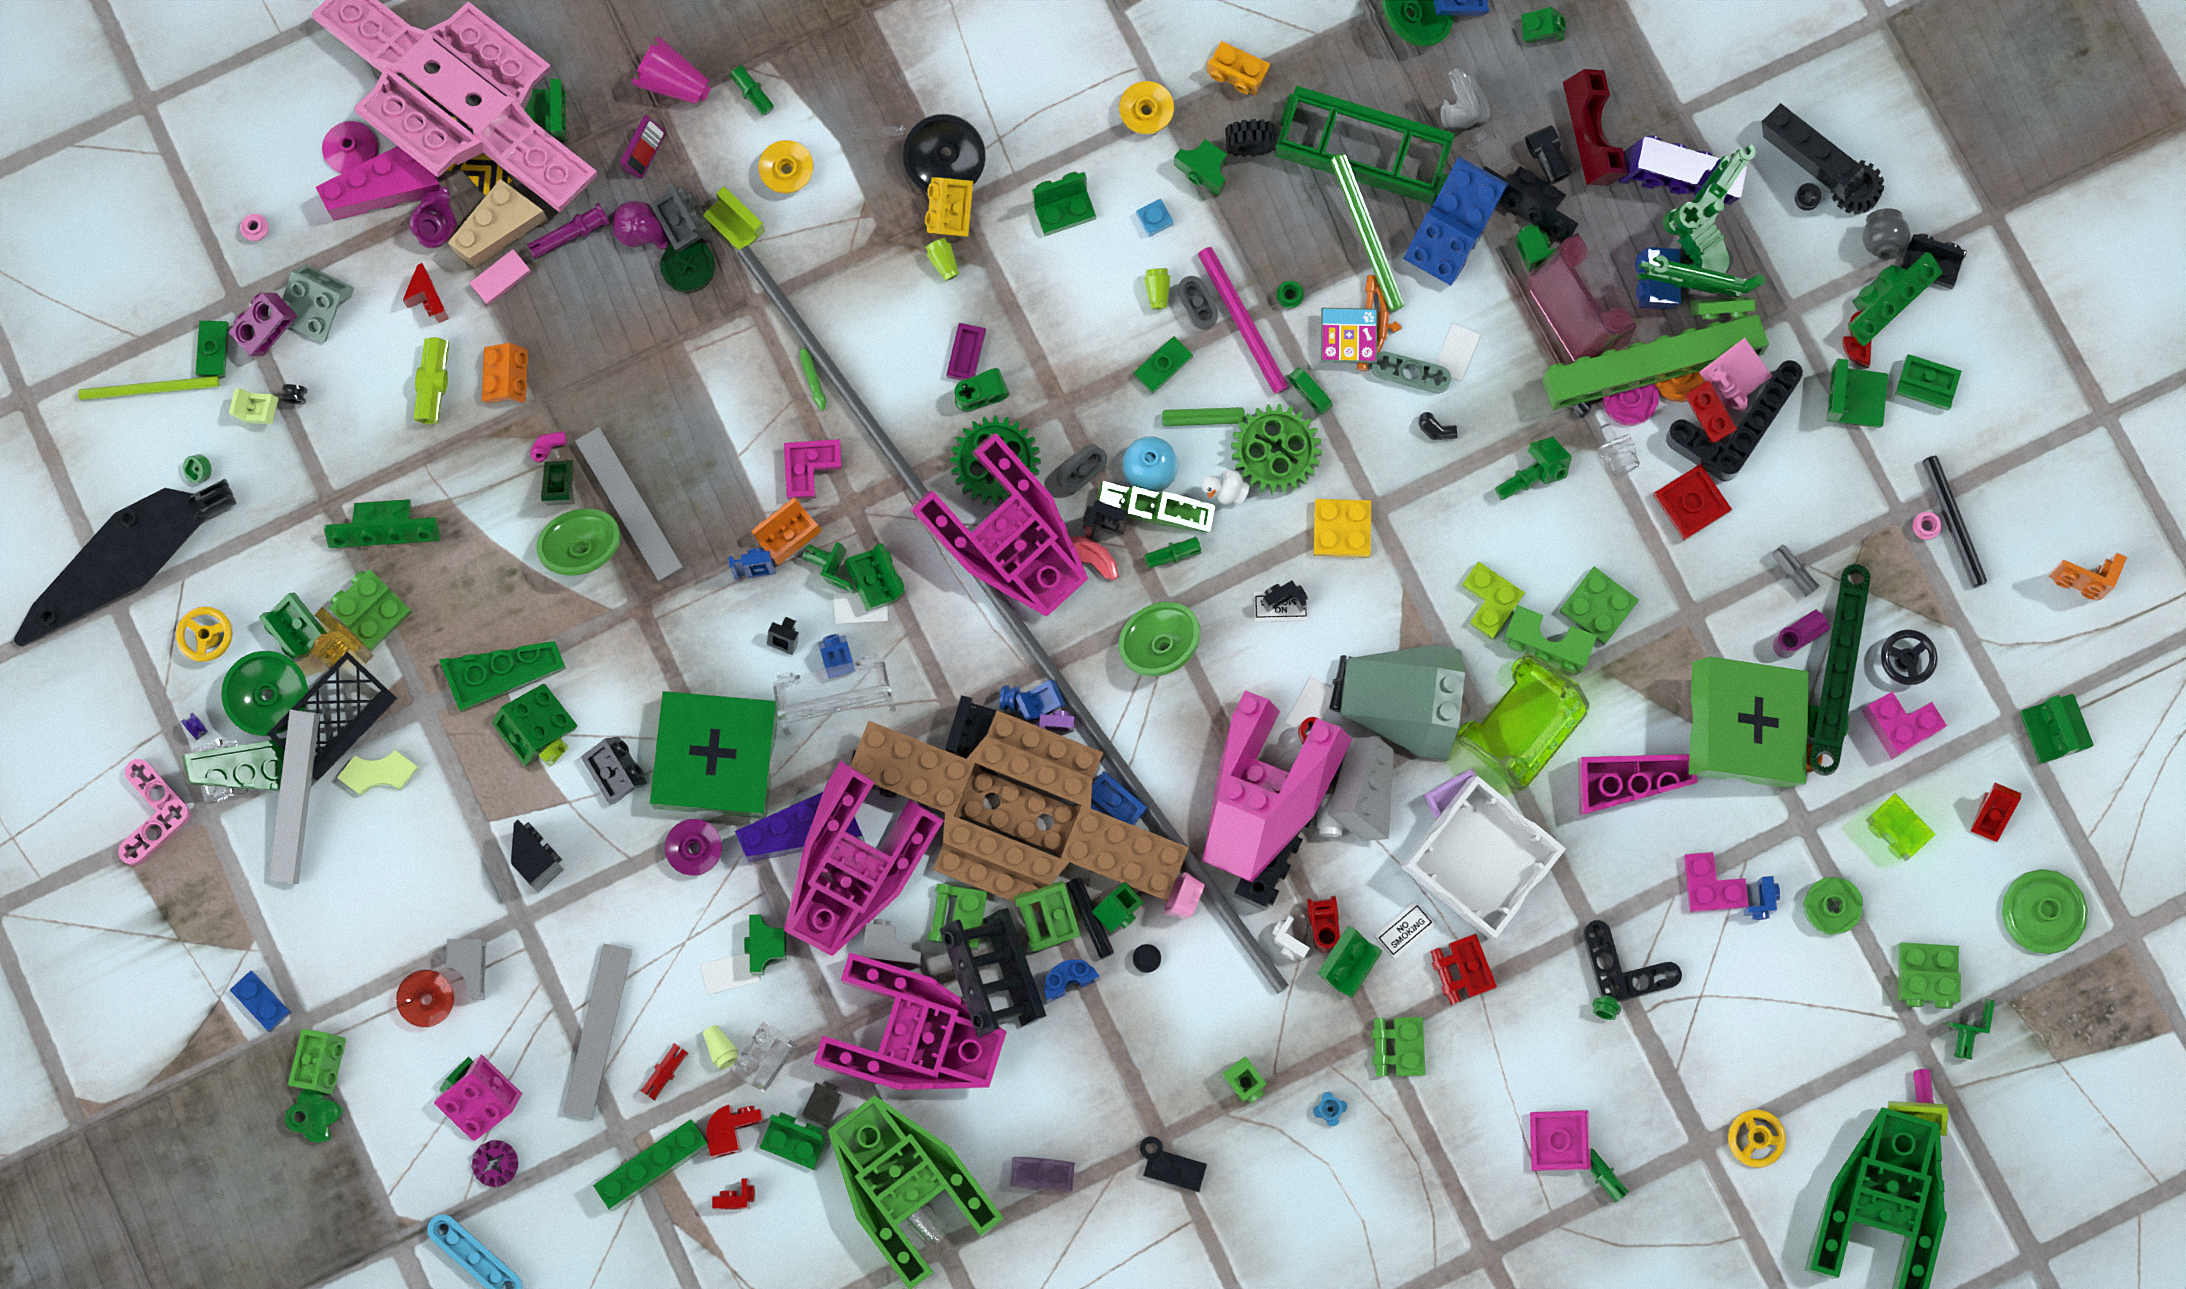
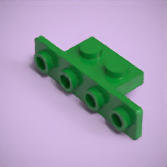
[1848,252,1942,346]
[324,499,441,548]

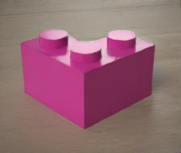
[1862,691,1947,760]

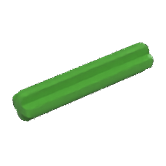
[1162,407,1245,426]

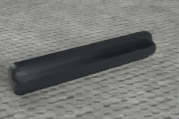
[1067,877,1114,959]

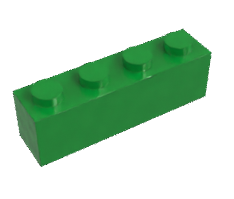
[593,1119,708,1211]

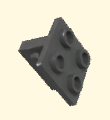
[650,182,713,252]

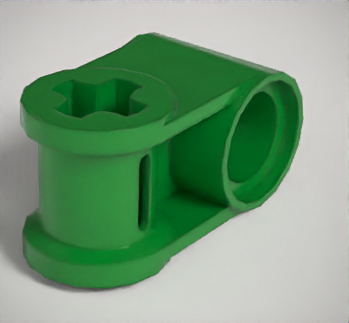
[954,368,1010,412]

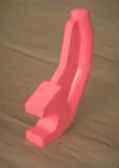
[1070,536,1119,580]

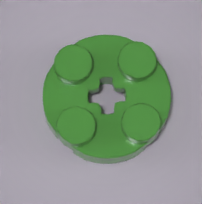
[1803,877,1863,935]

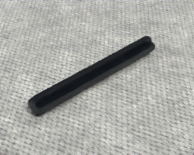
[1922,455,1987,588]

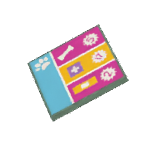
[1321,308,1377,363]

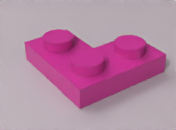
[784,439,842,500]
[1684,852,1749,913]

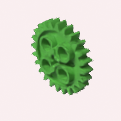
[1231,404,1322,495]

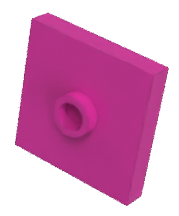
[1530,1110,1591,1171]

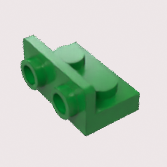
[1317,926,1383,998]
[759,1112,827,1170]

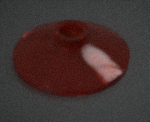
[396,969,454,1027]

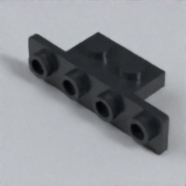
[1483,166,1578,244]

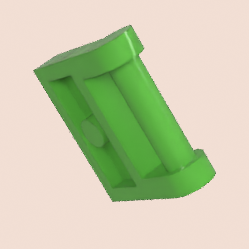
[1690,295,1755,319]
[1014,881,1080,951]
[927,883,987,949]

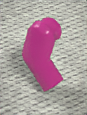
[530,431,567,462]

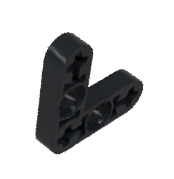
[1583,920,1682,1002]

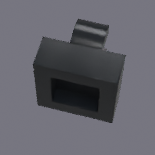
[767,617,799,655]

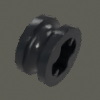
[1795,183,1822,211]
[281,384,308,405]

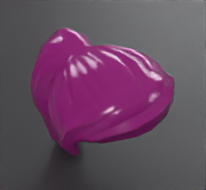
[409,187,457,249]
[612,201,670,249]

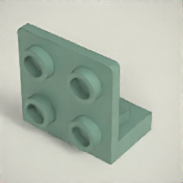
[282,264,354,343]

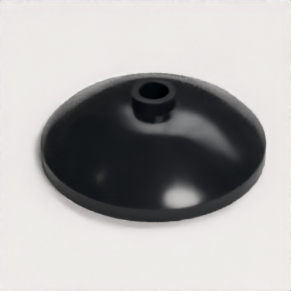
[903,114,986,193]

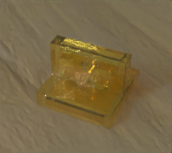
[310,607,373,669]

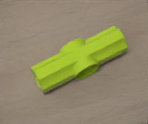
[413,337,450,425]

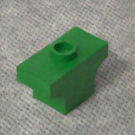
[1174,139,1227,196]
[744,914,787,976]

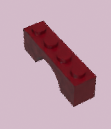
[1563,69,1629,186]

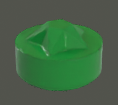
[183,454,212,483]

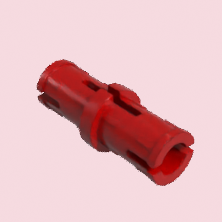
[640,1043,689,1101]

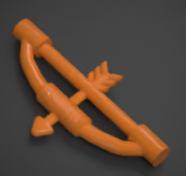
[1357,275,1402,371]

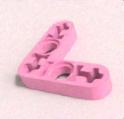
[118,759,191,866]

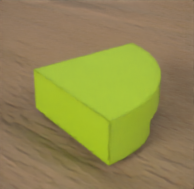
[538,739,569,767]

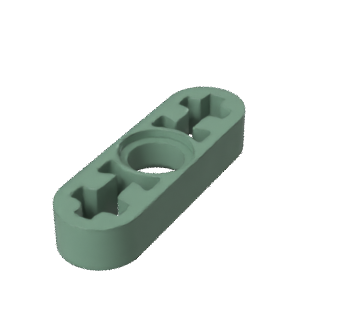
[1371,351,1451,394]

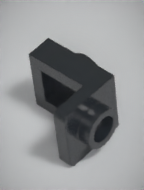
[1262,580,1308,612]

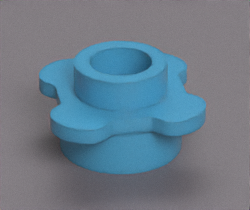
[1313,1092,1347,1127]

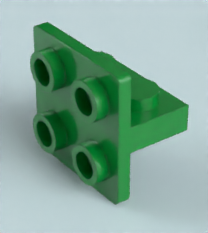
[2020,694,2094,764]

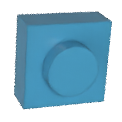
[1136,198,1174,237]

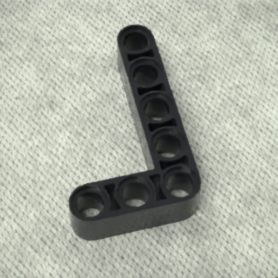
[1666,360,1803,481]

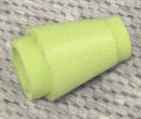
[703,1025,740,1070]

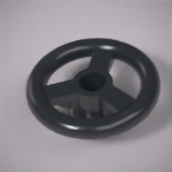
[1881,629,1938,685]

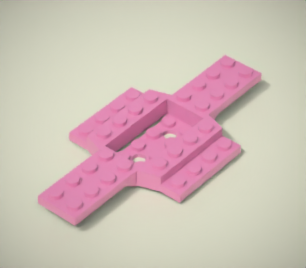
[312,0,597,212]

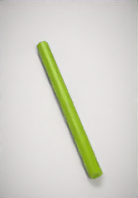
[78,376,220,400]

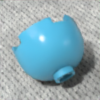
[1122,436,1178,492]

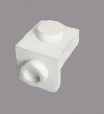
[1272,915,1310,961]

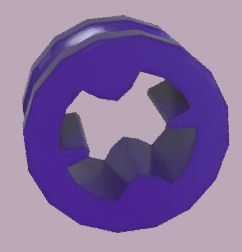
[181,712,209,741]

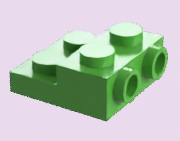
[329,569,412,652]
[1898,942,1961,1009]

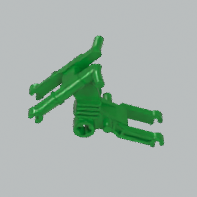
[1636,144,1765,297]

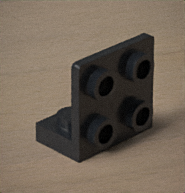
[945,695,1016,759]

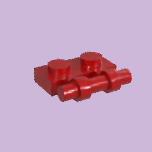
[1430,934,1497,1005]

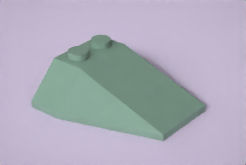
[1340,645,1465,761]

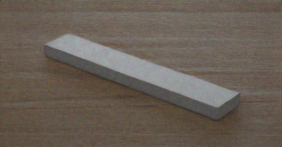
[575,427,684,583]
[269,710,320,884]
[563,943,633,1120]

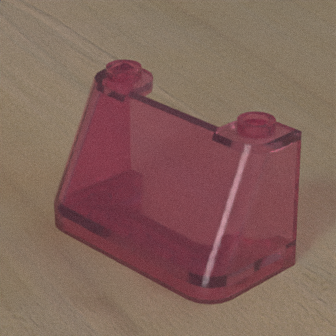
[1528,233,1637,362]

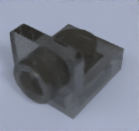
[802,1080,843,1128]

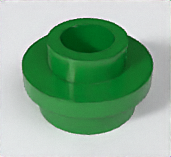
[1276,281,1304,309]
[1592,995,1622,1020]

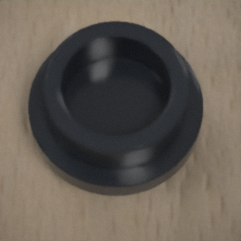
[1133,944,1161,973]

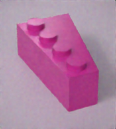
[315,146,441,221]
[1577,754,1698,815]

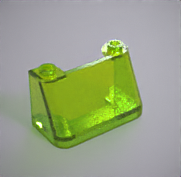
[1456,651,1589,790]

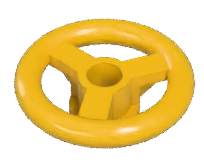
[176,606,233,662]
[1728,1109,1786,1168]

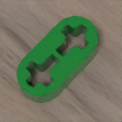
[1288,367,1333,415]

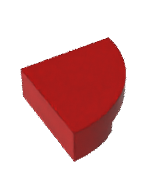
[1842,336,1872,368]

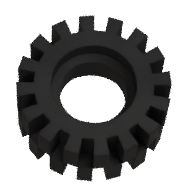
[1225,119,1276,157]
[1831,160,1884,214]

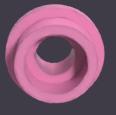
[240,214,269,241]
[1912,512,1941,540]

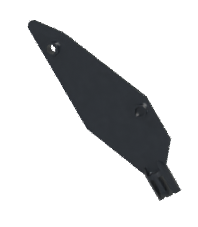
[14,479,237,646]

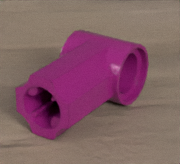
[1773,609,1830,658]

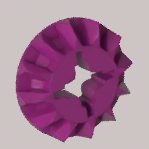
[471,1140,519,1187]

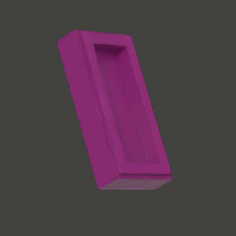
[946,323,986,381]

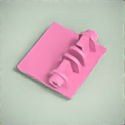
[1699,338,1772,411]

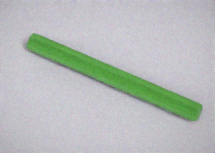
[1331,153,1404,311]

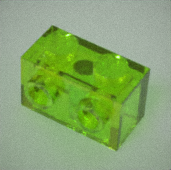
[1866,793,1936,862]

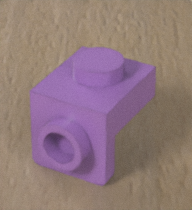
[1034,711,1075,731]

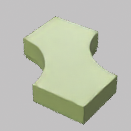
[337,750,418,796]

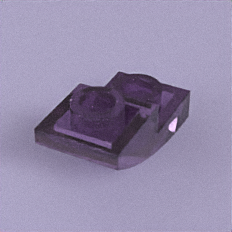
[1010,1157,1075,1193]

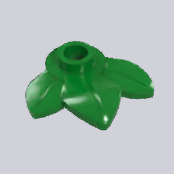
[284,1089,343,1143]

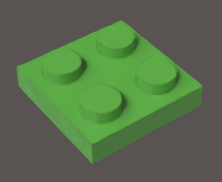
[1559,566,1639,646]

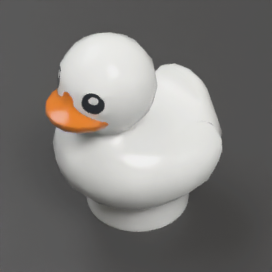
[1202,469,1250,505]

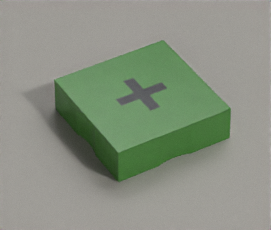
[1689,656,1809,788]

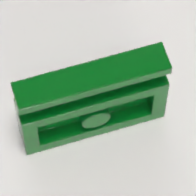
[1895,354,1962,411]

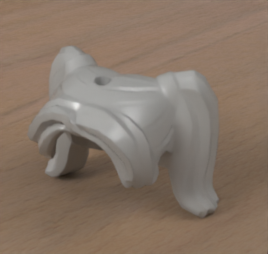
[1440,67,1490,131]

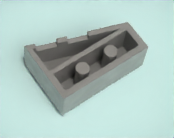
[1328,736,1394,841]

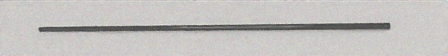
[737,246,1289,994]

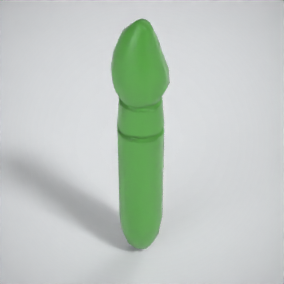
[800,348,826,411]

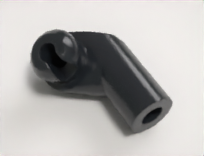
[1418,412,1457,440]

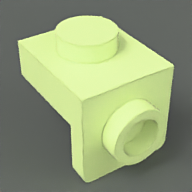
[229,388,278,424]

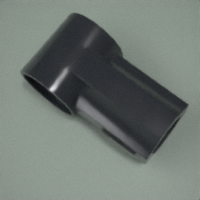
[1525,125,1572,184]

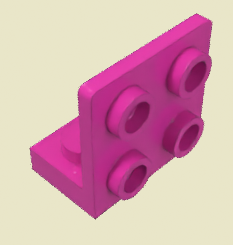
[434,1054,523,1141]

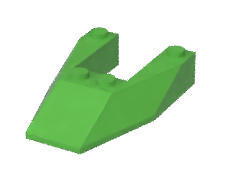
[828,1095,1005,1289]

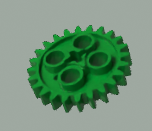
[950,415,1041,507]

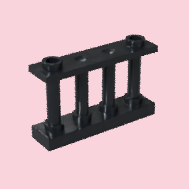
[939,908,1047,1038]

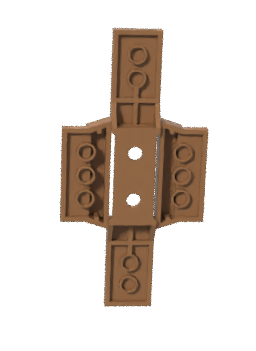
[850,710,1189,912]

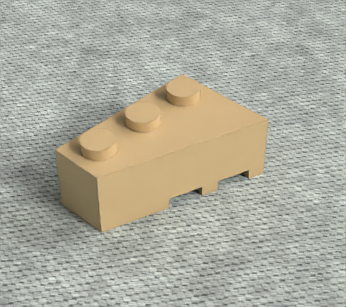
[448,179,548,268]

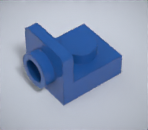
[818,634,856,681]

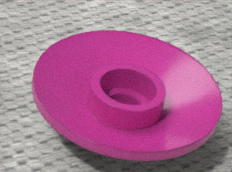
[322,121,378,173]

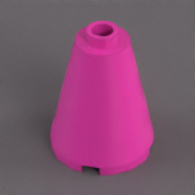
[631,36,711,104]

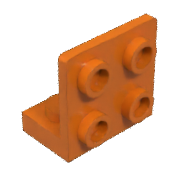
[2049,553,2127,600]

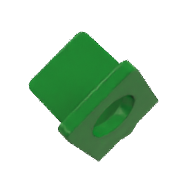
[802,542,856,594]
[1946,998,1995,1060]

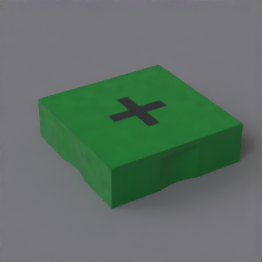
[650,691,779,818]

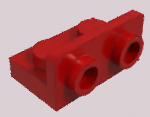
[1685,381,1737,443]

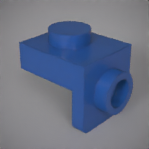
[1015,680,1065,721]
[1744,876,1780,920]

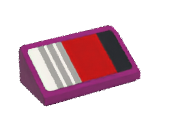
[620,115,665,179]

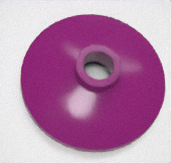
[665,819,722,876]

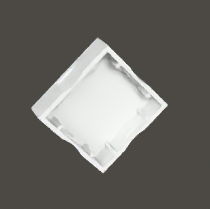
[1400,776,1566,939]

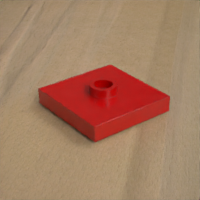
[1653,464,1733,541]

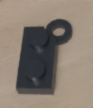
[1140,1136,1207,1193]

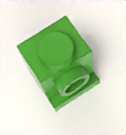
[1222,1056,1267,1104]

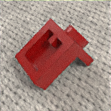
[712,1178,755,1210]

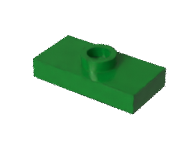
[195,320,229,377]
[1133,336,1193,395]

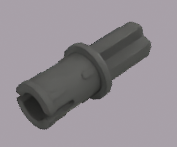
[1772,545,1820,597]

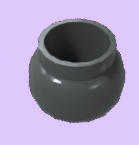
[1862,208,1911,260]

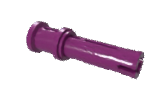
[527,203,611,260]

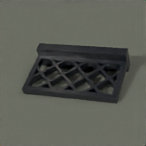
[267,652,398,781]

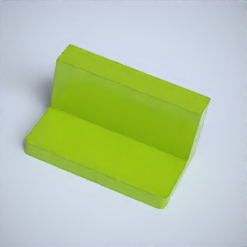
[704,186,765,251]

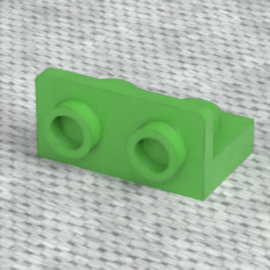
[288,1029,346,1094]

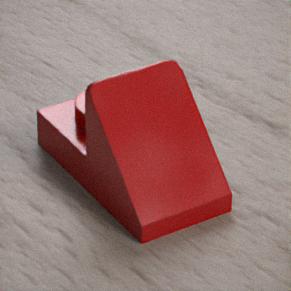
[403,263,449,323]
[1970,782,2022,842]

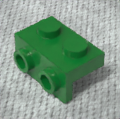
[844,543,905,612]
[259,592,328,659]

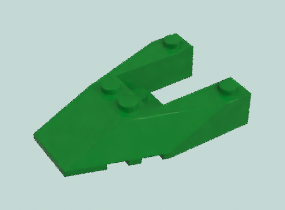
[1804,1107,1947,1289]

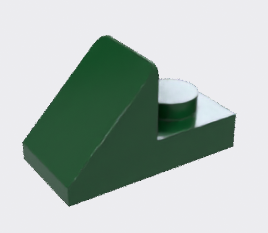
[541,460,575,506]

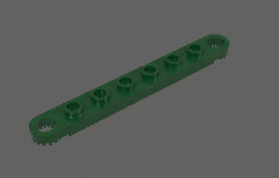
[1810,564,1870,776]

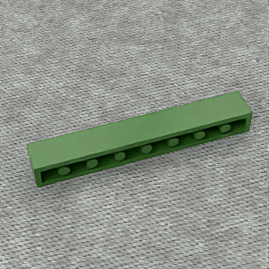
[1542,314,1769,411]

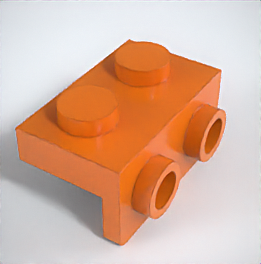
[482,342,528,403]
[751,497,822,565]

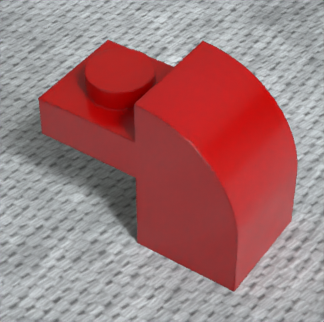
[706,1104,765,1159]

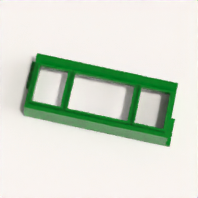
[1275,85,1455,205]

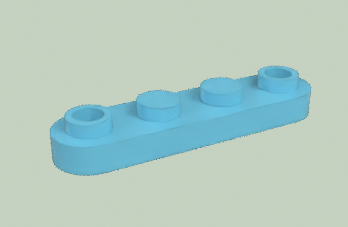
[427,1214,523,1289]

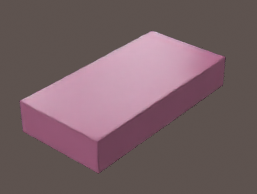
[470,250,531,306]

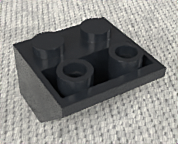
[511,820,564,893]

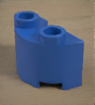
[1044,959,1100,1004]

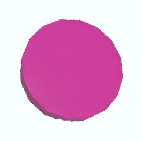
[1602,384,1659,426]

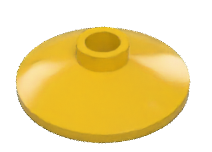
[1119,81,1174,134]
[758,140,814,194]

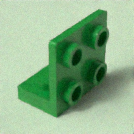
[525,79,566,142]
[1032,172,1096,237]
[1826,359,1888,428]
[492,684,577,767]

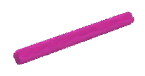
[1198,247,1288,394]

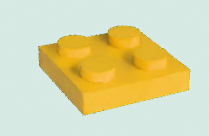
[1313,499,1371,558]

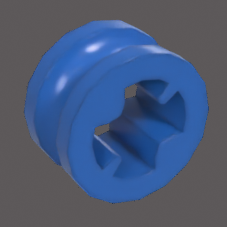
[999,685,1021,712]

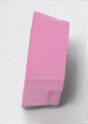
[1164,872,1205,919]

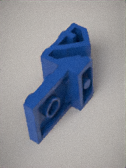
[1403,157,1508,286]

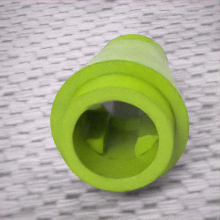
[925,238,960,281]
[1143,268,1171,310]

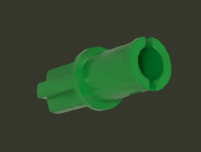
[729,65,774,116]
[1495,462,1544,500]
[1144,536,1202,568]
[1589,1148,1630,1203]

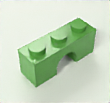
[1503,605,1597,673]

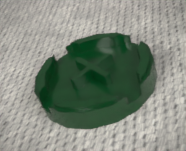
[660,241,716,293]

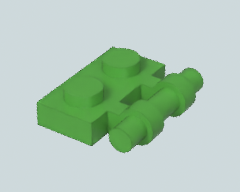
[1371,1017,1425,1077]

